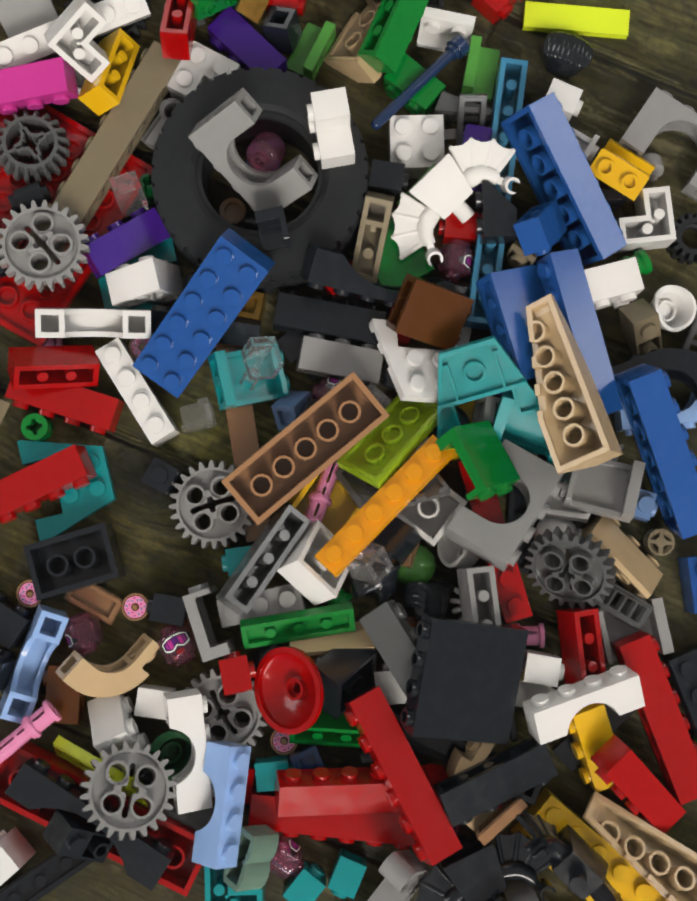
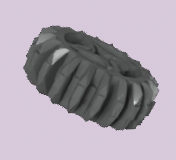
[0,109,70,185]

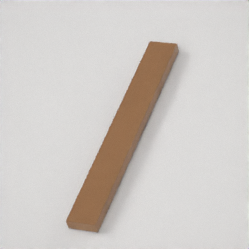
[216,343,271,542]

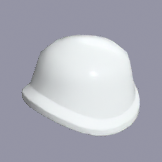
[650,285,697,332]
[437,532,480,569]

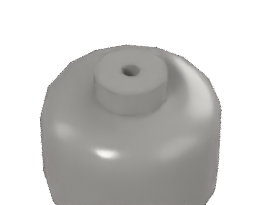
[641,153,664,182]

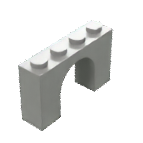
[618,87,697,202]
[188,88,318,211]
[445,439,564,572]

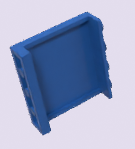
[476,265,544,381]

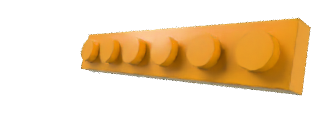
[314,435,454,578]

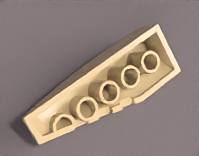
[323,0,382,84]
[526,293,623,474]
[583,791,697,901]

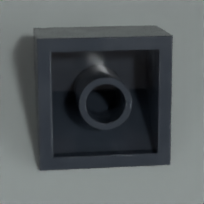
[314,648,377,720]

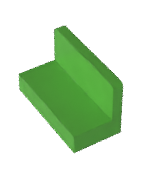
[287,20,336,81]
[461,35,500,102]

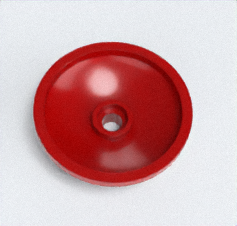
[254,646,324,735]

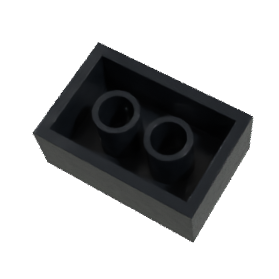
[23,522,126,601]

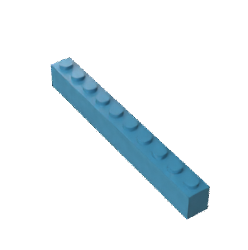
[463,57,528,331]

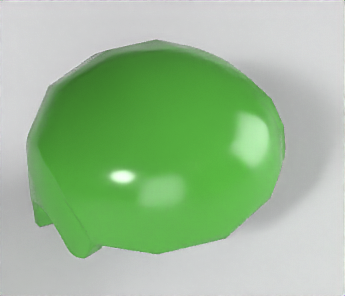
[398,545,436,586]

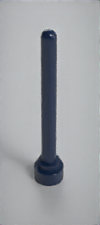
[371,34,470,130]

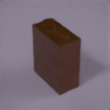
[386,273,474,350]

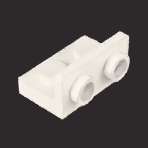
[416,7,476,56]

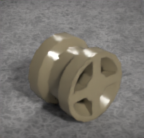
[641,528,675,556]

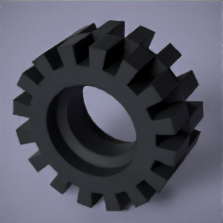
[666,212,697,265]

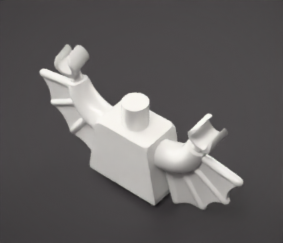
[391,137,520,267]

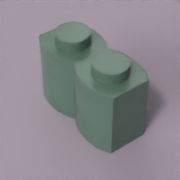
[223,824,279,892]

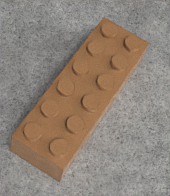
[221,371,390,525]

